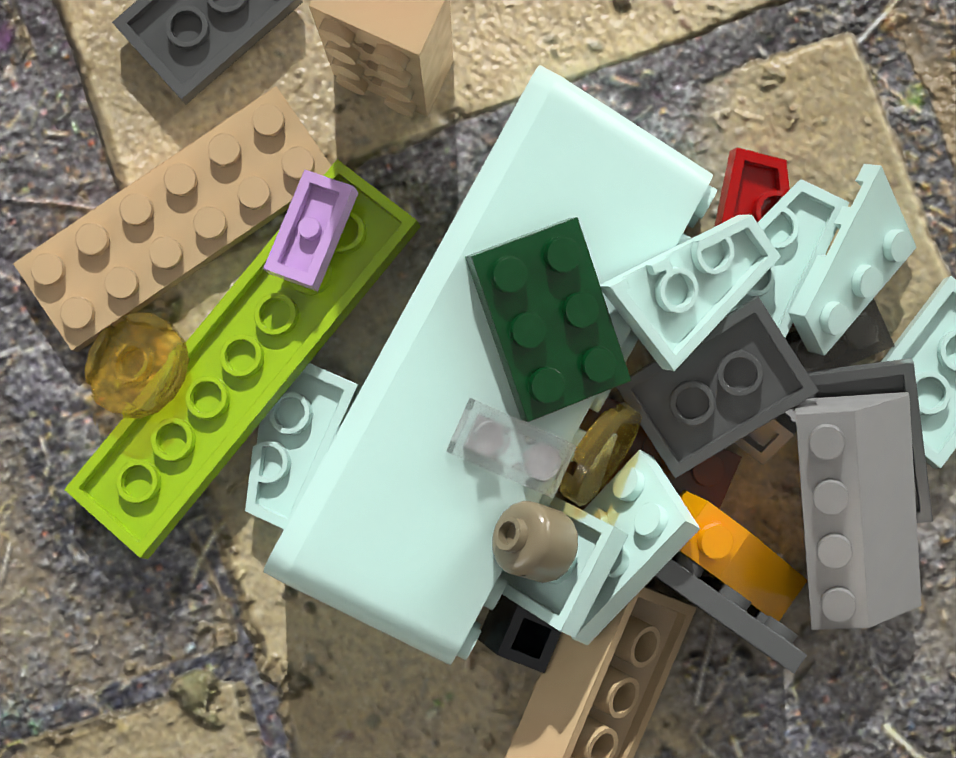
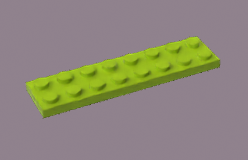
[64,159,421,559]

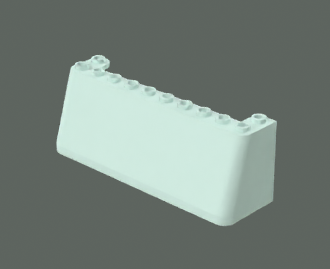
[263,65,717,665]

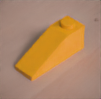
[679,490,807,621]

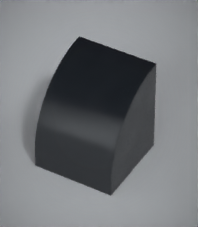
[478,594,562,673]

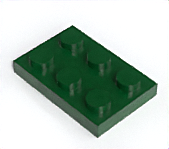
[465,217,631,422]

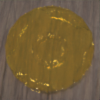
[85,313,189,419]
[560,402,642,507]

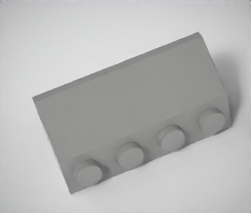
[795,392,922,630]

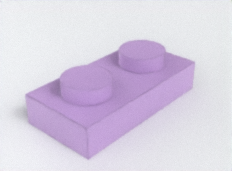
[263,170,358,291]

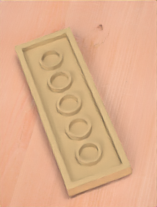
[13,86,331,352]

